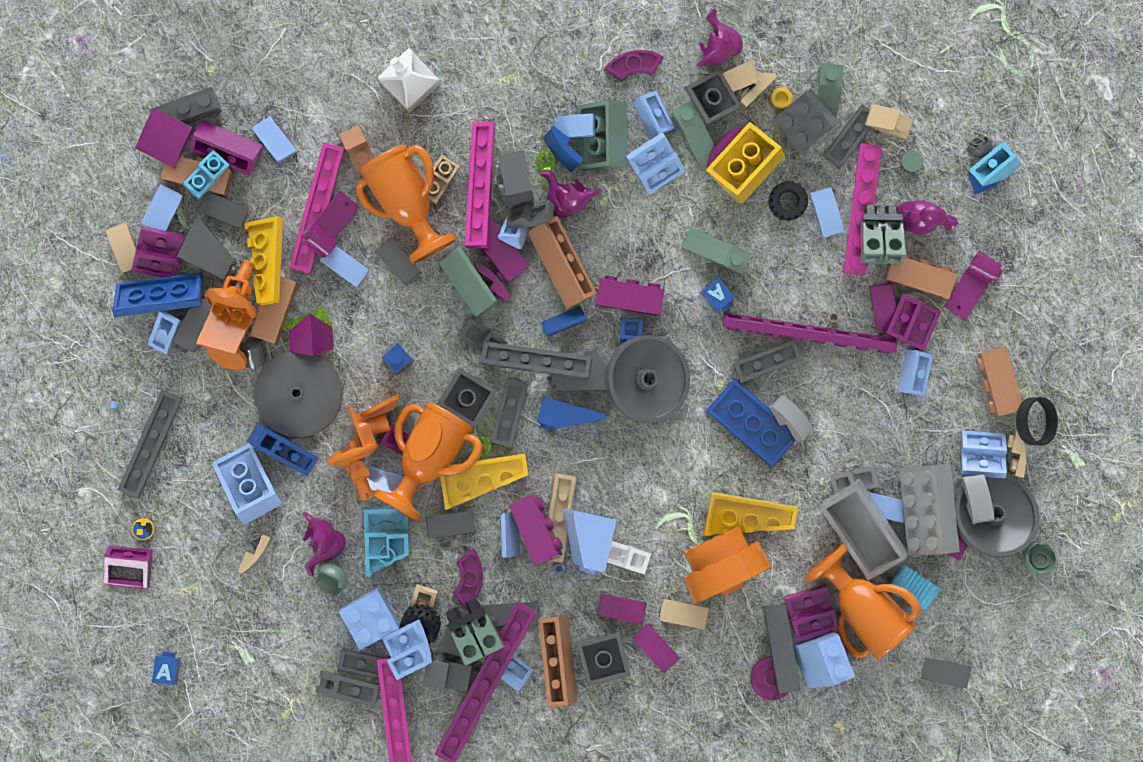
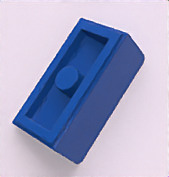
[541,306,587,337]

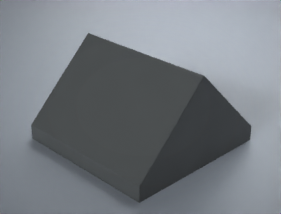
[684,69,742,125]

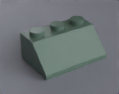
[577,100,628,170]
[439,246,498,318]

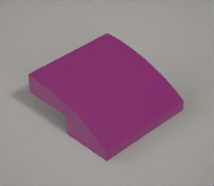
[136,108,193,169]
[131,225,185,277]
[886,294,941,351]
[784,584,838,642]

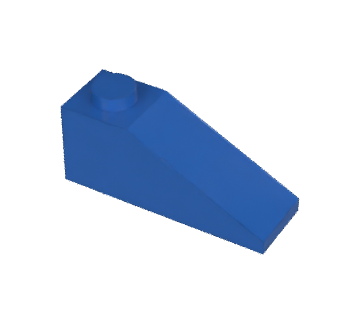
[537,397,607,431]
[247,422,318,477]

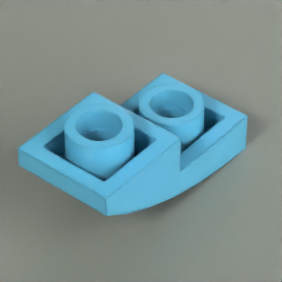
[183,150,229,199]

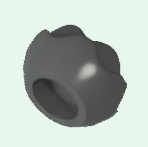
[966,136,993,158]

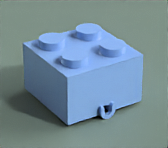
[339,587,400,650]

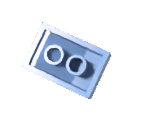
[212,444,283,525]

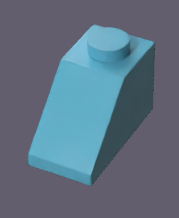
[969,142,1022,186]

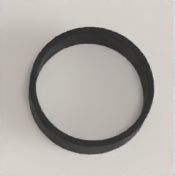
[1016,397,1058,445]

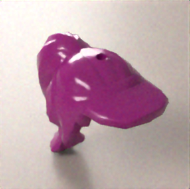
[697,9,743,68]
[539,170,602,218]
[897,200,959,236]
[302,511,346,577]

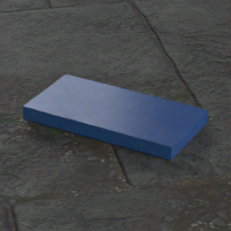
[112,272,204,317]
[706,378,796,468]

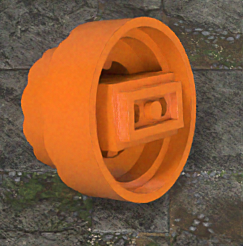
[683,526,772,604]

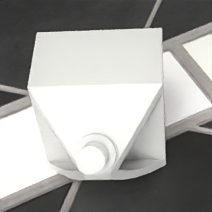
[377,48,440,113]

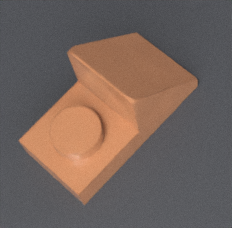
[339,125,375,174]

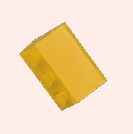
[706,122,785,204]

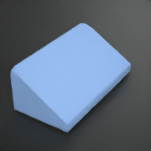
[633,91,675,139]
[252,117,296,164]
[141,184,183,231]
[498,215,532,249]
[898,350,933,397]
[367,467,404,492]
[501,513,520,558]
[501,655,534,691]

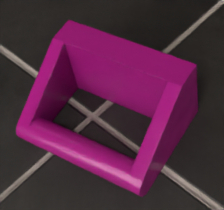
[104,546,153,590]

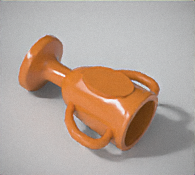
[356,144,457,264]
[373,402,483,522]
[804,543,921,660]

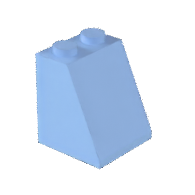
[563,508,616,575]
[793,632,855,688]

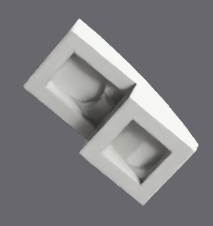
[607,541,651,574]

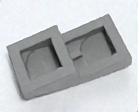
[770,395,813,442]
[830,465,881,494]
[961,474,994,524]

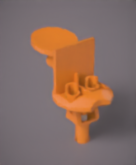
[196,260,257,371]
[327,393,400,501]

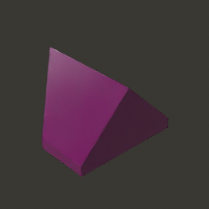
[288,314,334,356]

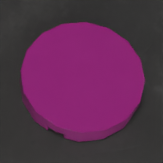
[750,656,788,700]

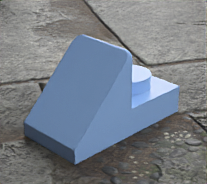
[147,311,181,355]

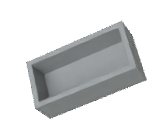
[899,464,960,556]
[820,479,908,581]

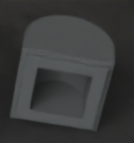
[240,340,266,369]

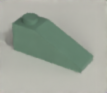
[816,63,844,134]
[671,101,715,171]
[681,228,751,276]

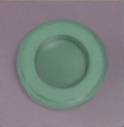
[900,150,923,173]

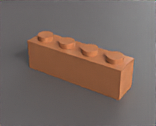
[528,216,597,309]
[538,615,578,707]

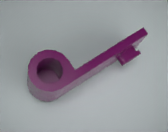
[302,190,360,258]
[943,251,1003,320]

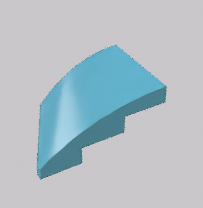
[364,507,409,576]

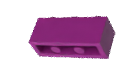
[190,120,263,176]
[481,216,529,283]
[595,276,665,317]
[509,494,563,566]

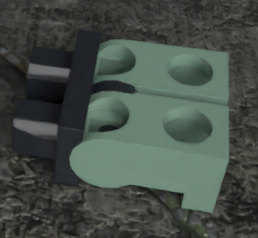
[860,205,906,264]
[446,598,505,666]

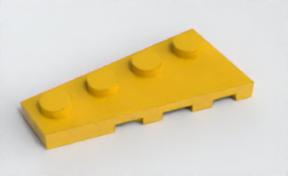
[244,216,283,306]
[440,453,529,510]
[704,492,798,536]

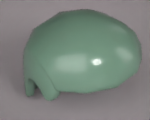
[1024,541,1058,575]
[315,563,347,596]

